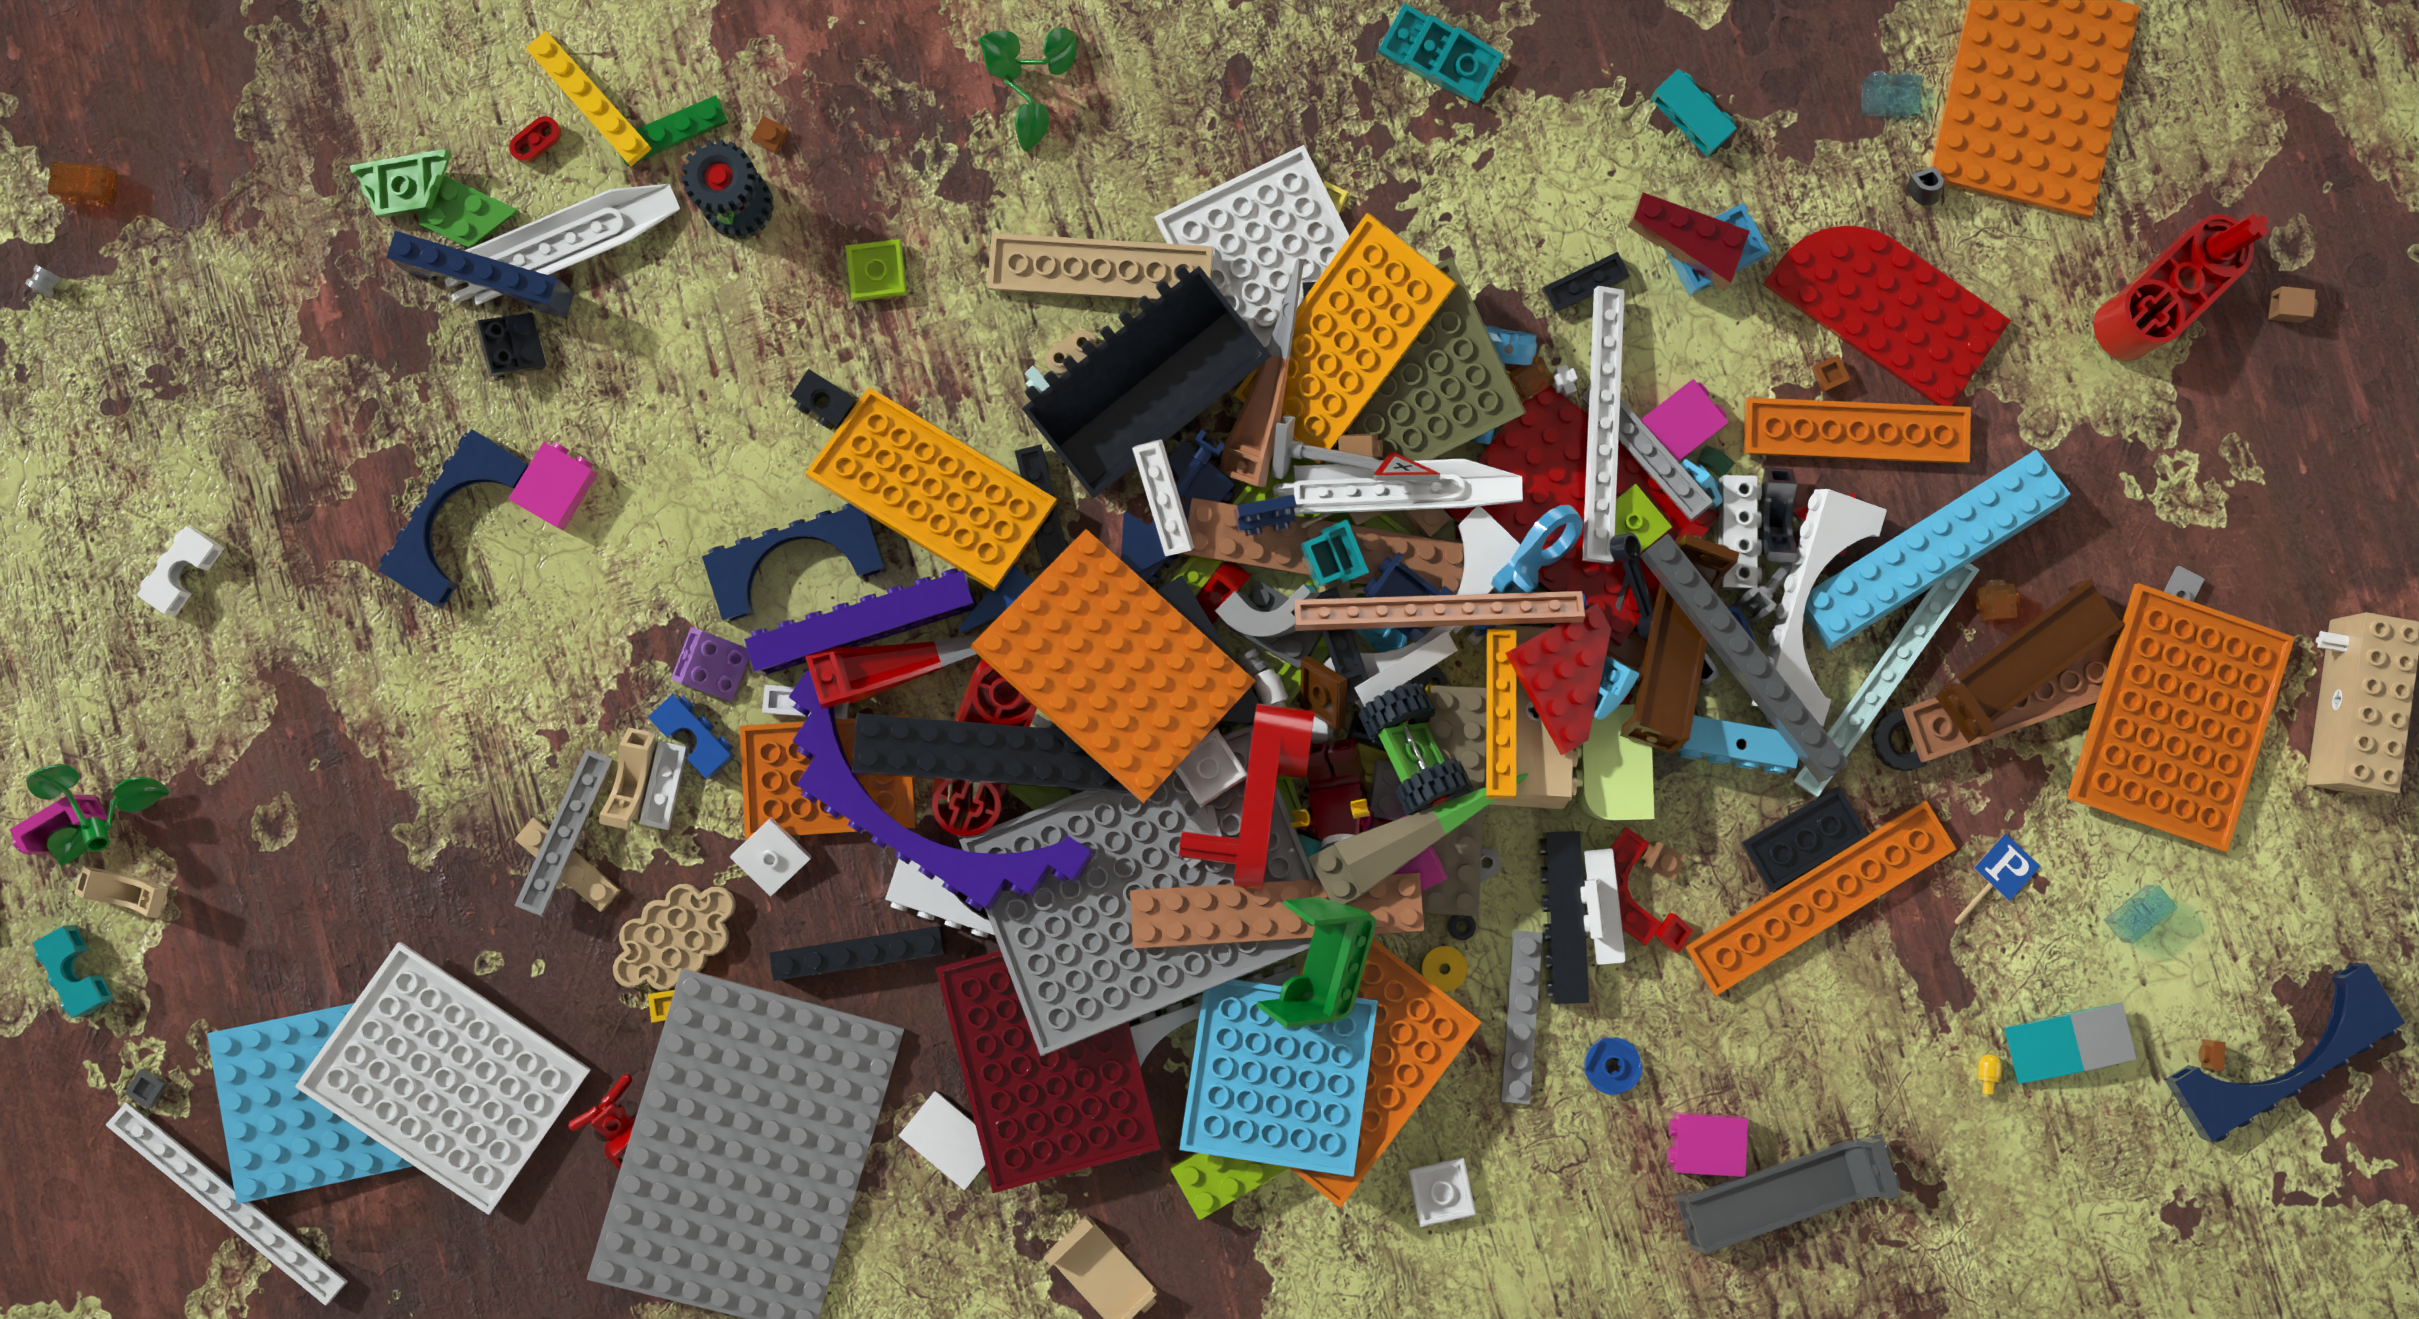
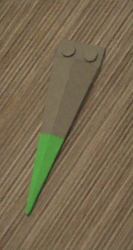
[1308,773,1528,905]

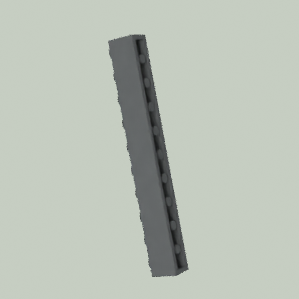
[1640,534,1849,782]

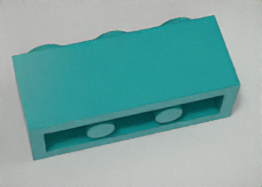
[1650,68,1737,158]

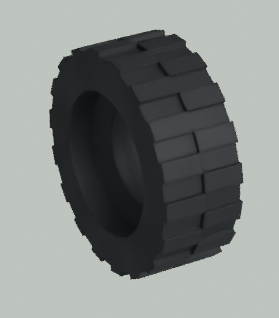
[1871,709,1930,771]

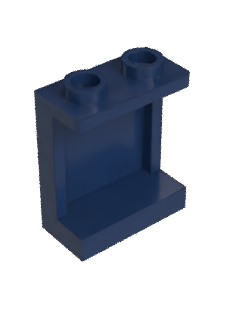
[1363,552,1454,643]

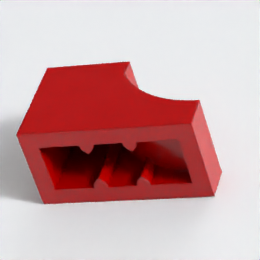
[1197,562,1251,625]

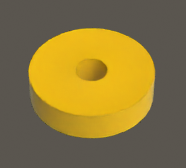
[1421,946,1467,992]

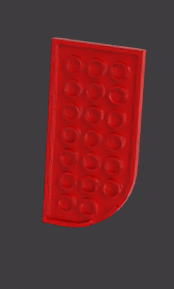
[1763,226,2011,406]

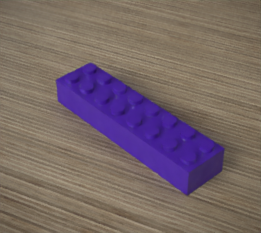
[744,568,977,676]

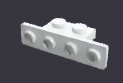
[1581,848,1626,965]

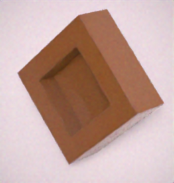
[750,115,789,155]
[1811,355,1851,393]
[2198,1039,2226,1071]

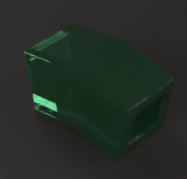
[1696,445,1735,478]

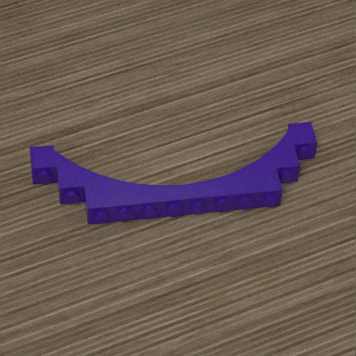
[789,669,1094,911]

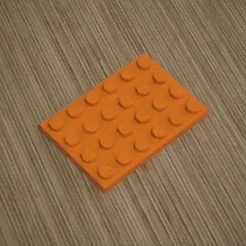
[740,715,916,839]

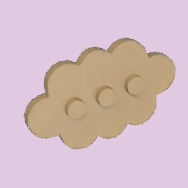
[613,884,736,990]

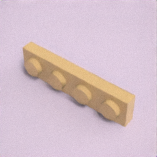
[515,818,621,912]

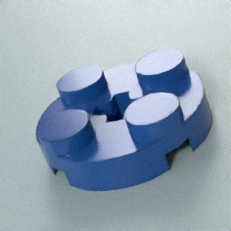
[1584,1037,1642,1095]

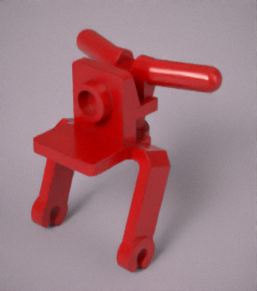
[568,1074,636,1170]

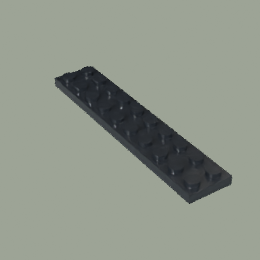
[852,713,1132,794]

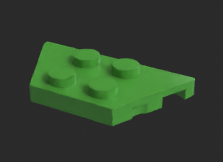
[350,149,451,218]
[419,175,519,249]

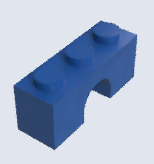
[648,694,735,779]

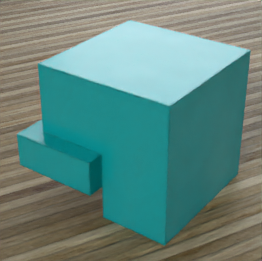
[1299,520,1369,589]

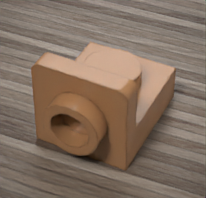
[1641,841,1686,882]

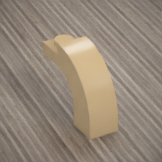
[599,728,656,829]
[74,866,168,919]

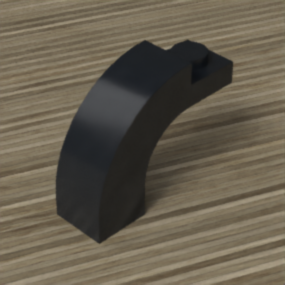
[1759,467,1798,563]

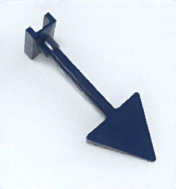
[1121,429,1225,573]

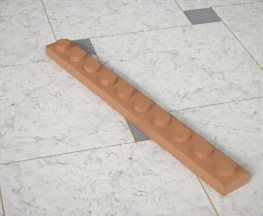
[1294,591,1585,631]

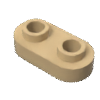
[1045,330,1097,375]

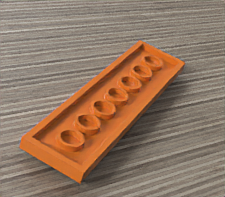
[1743,397,1971,464]

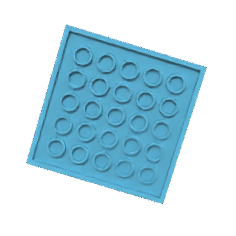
[1179,979,1378,1177]
[207,1003,414,1204]

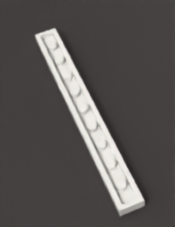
[1582,286,1624,564]
[106,1102,348,1305]

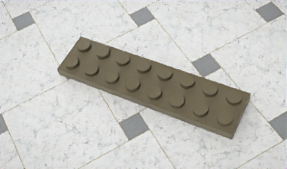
[1422,685,1486,916]

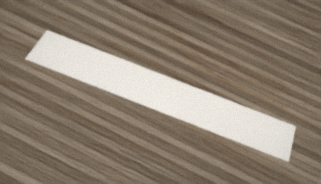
[1354,631,1458,707]

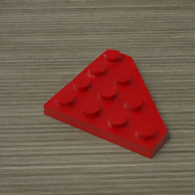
[1505,603,1612,755]

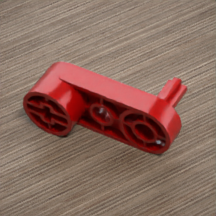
[2093,213,2269,361]
[932,659,1037,837]
[1178,704,1315,890]

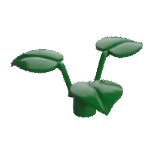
[978,27,1077,151]
[26,764,170,867]

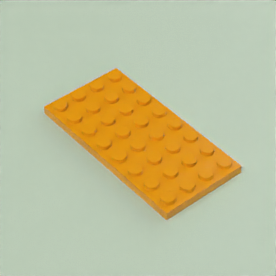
[1234,213,1457,465]
[805,387,1057,591]

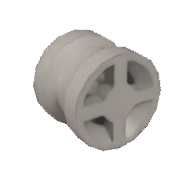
[25,265,63,298]
[1235,647,1269,677]

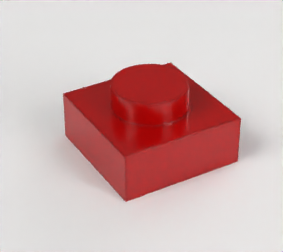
[1654,912,1693,953]

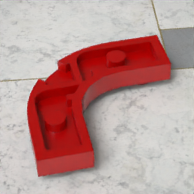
[1610,827,1662,946]

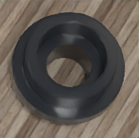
[1447,915,1476,941]

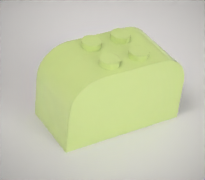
[1572,705,1655,821]

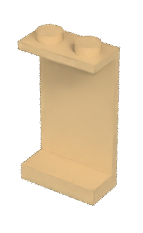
[1044,1214,1157,1319]

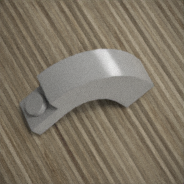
[1216,584,1320,638]

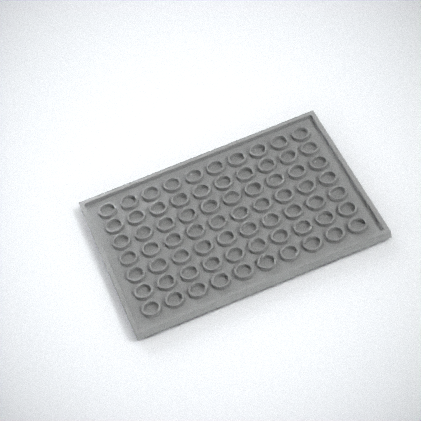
[959,725,1315,1056]
[587,968,904,1319]

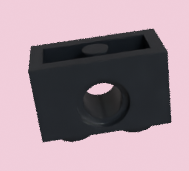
[790,368,857,431]

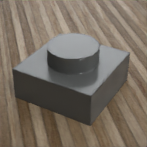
[125,1068,168,1109]

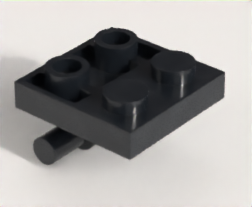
[475,313,546,381]

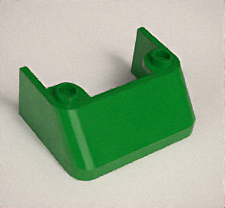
[1256,897,1376,1028]

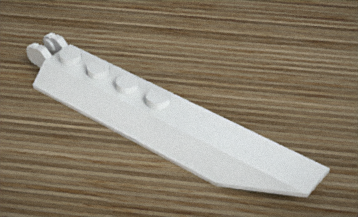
[445,184,680,305]
[1273,459,1523,514]

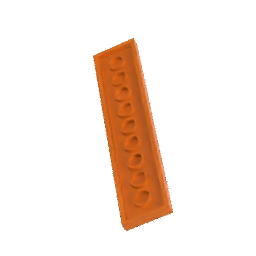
[1684,800,1956,996]

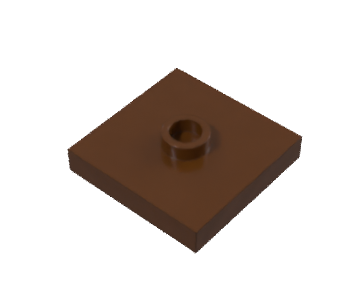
[1300,656,1347,730]

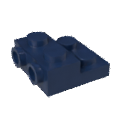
[1234,495,1296,537]

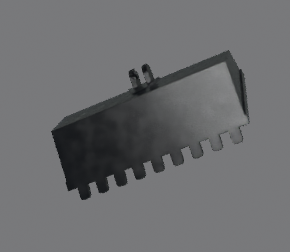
[1021,265,1271,499]

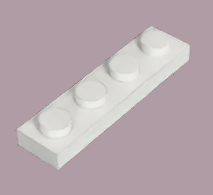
[1132,439,1195,556]

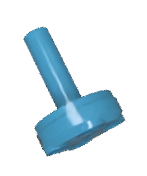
[1470,326,1537,444]

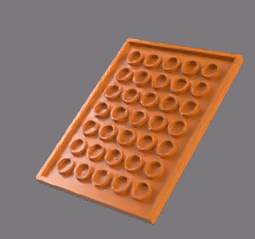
[1930,0,2140,219]
[970,529,1255,804]
[2066,583,2295,852]
[1289,938,1481,1208]

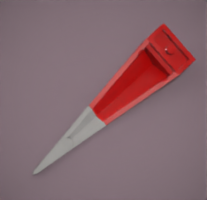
[805,635,980,710]

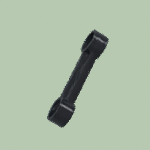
[1610,533,1654,641]

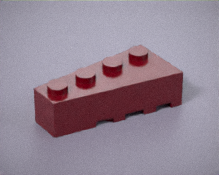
[1628,192,1750,291]

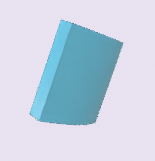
[1593,656,1640,720]

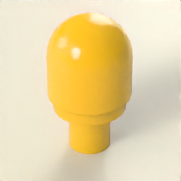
[1977,1054,2002,1095]

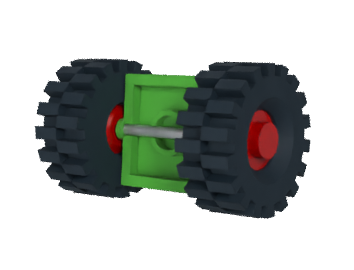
[681,139,774,239]
[1359,682,1473,816]

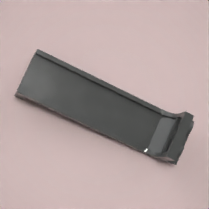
[1674,1134,1901,1254]

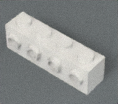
[1718,475,1762,591]

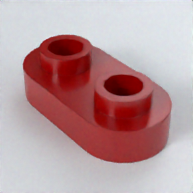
[509,116,561,163]

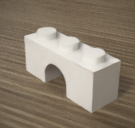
[137,526,224,617]

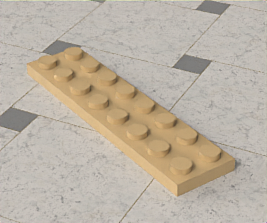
[987,233,1214,301]

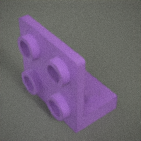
[671,627,749,701]

